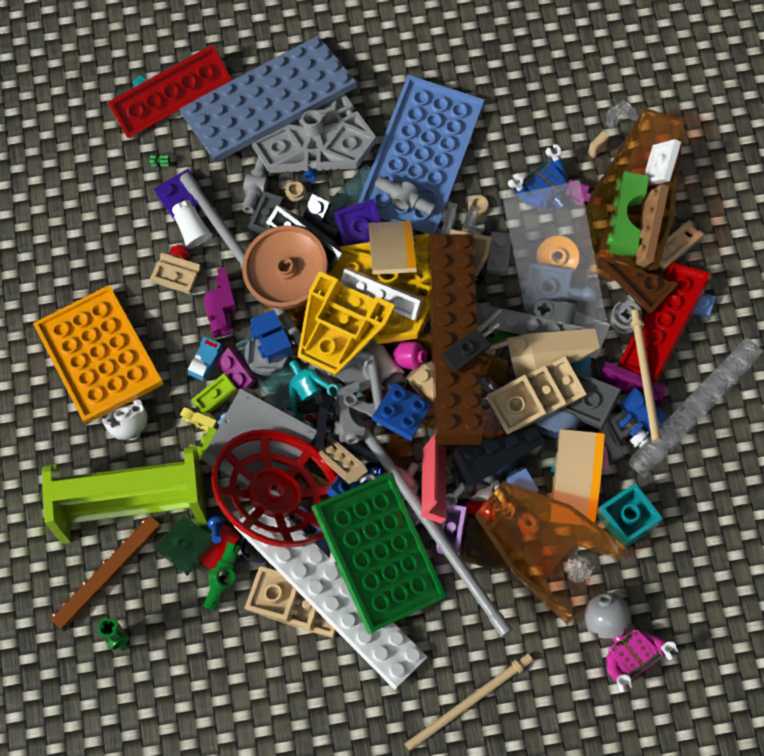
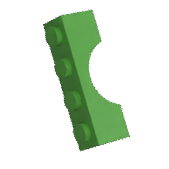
[606,171,649,258]

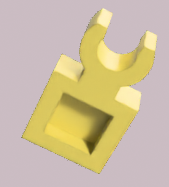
[180,407,219,431]

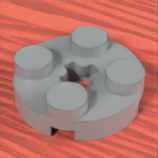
[245,339,288,375]

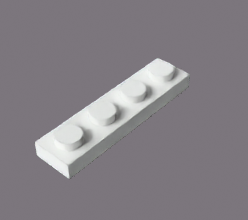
[341,267,424,320]

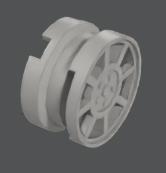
[610,300,642,334]

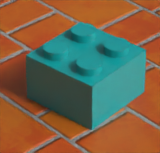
[596,483,663,550]

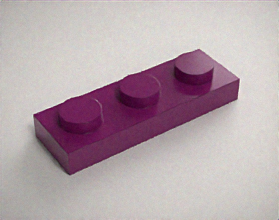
[599,362,667,406]

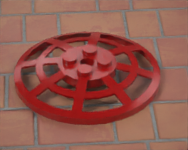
[211,429,337,548]

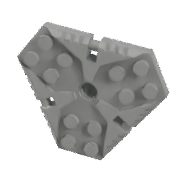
[252,94,377,173]

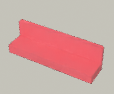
[421,434,446,524]

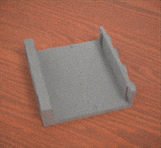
[201,388,317,496]

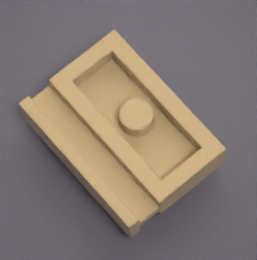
[150,253,201,294]

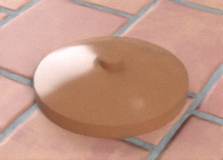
[242,225,328,309]

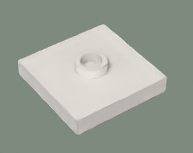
[644,139,681,186]

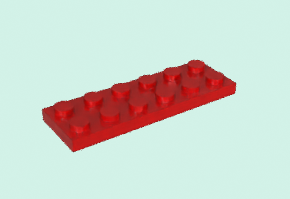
[107,44,232,138]
[617,263,712,382]

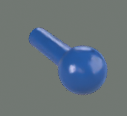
[207,513,225,544]

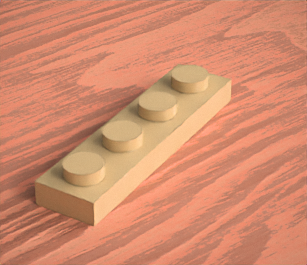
[314,436,368,484]

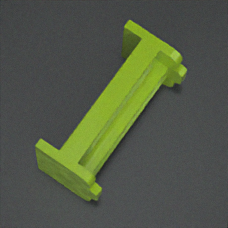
[42,446,208,544]

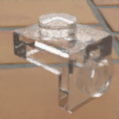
[461,205,483,235]

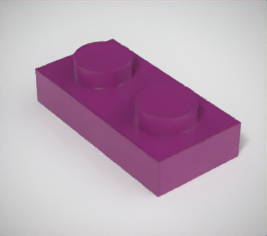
[216,347,257,391]

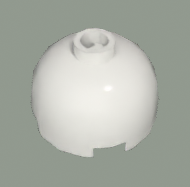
[102,399,148,440]

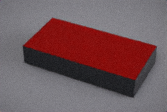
[195,524,242,570]

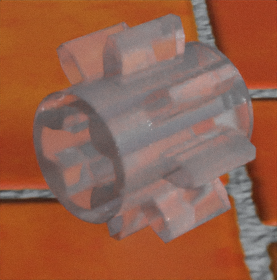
[564,555,594,583]

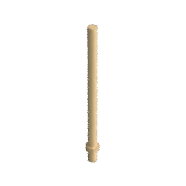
[631,309,661,443]
[404,654,533,751]

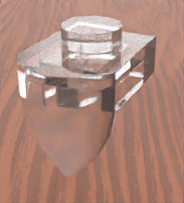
[605,100,640,129]

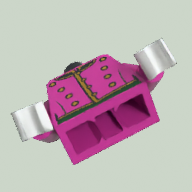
[606,629,679,692]

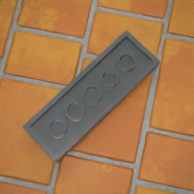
[483,345,621,430]

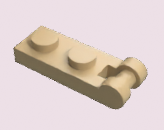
[653,220,705,271]

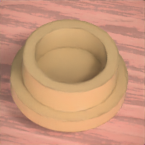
[285,181,306,202]

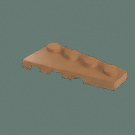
[636,184,669,268]

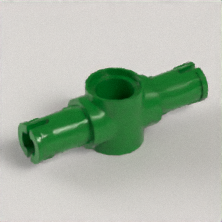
[203,542,241,611]

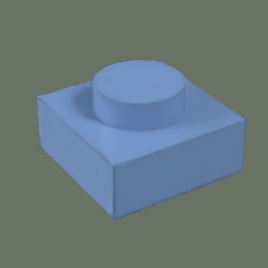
[694,293,716,318]

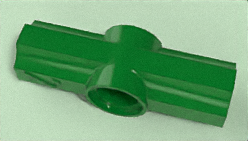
[97,617,130,651]

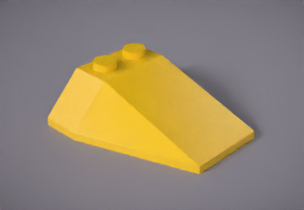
[297,271,396,375]

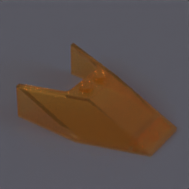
[475,481,626,625]

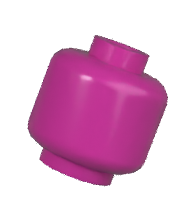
[393,341,427,370]

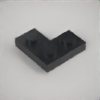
[302,194,340,243]

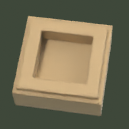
[588,131,609,158]

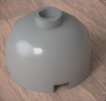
[585,593,631,638]

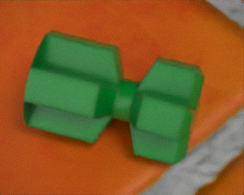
[149,154,170,167]

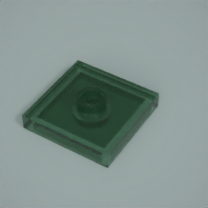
[154,516,216,576]

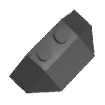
[266,205,343,272]

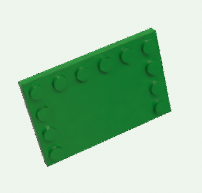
[311,473,447,634]

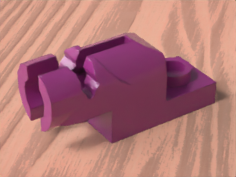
[204,267,237,338]

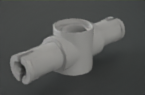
[242,157,268,213]
[374,175,436,216]

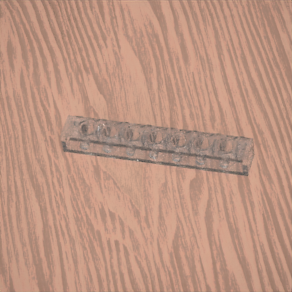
[628,337,763,479]

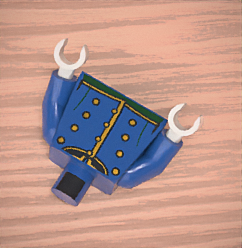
[508,144,570,210]

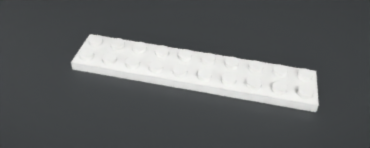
[234,507,427,690]

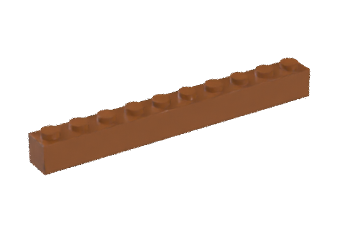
[50,516,162,632]

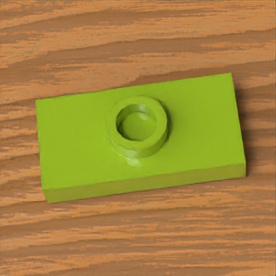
[191,373,238,414]

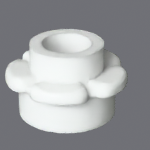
[629,428,650,448]

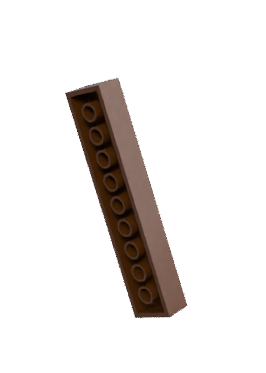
[428,234,483,445]

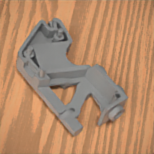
[326,349,383,444]

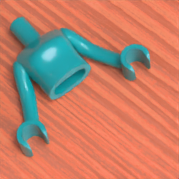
[289,360,344,421]

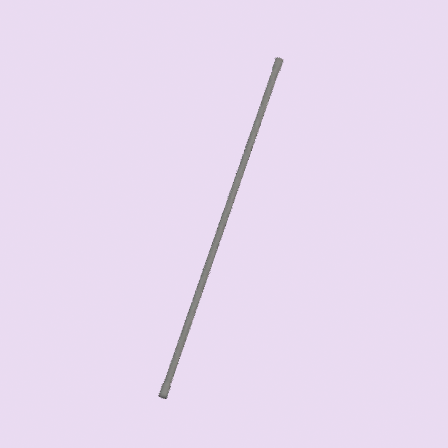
[180,172,513,637]

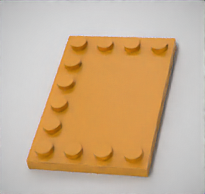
[33,285,164,425]

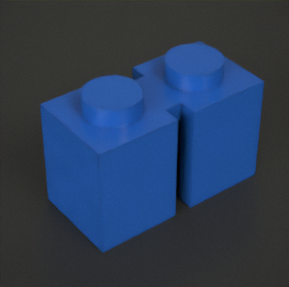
[249,309,293,364]

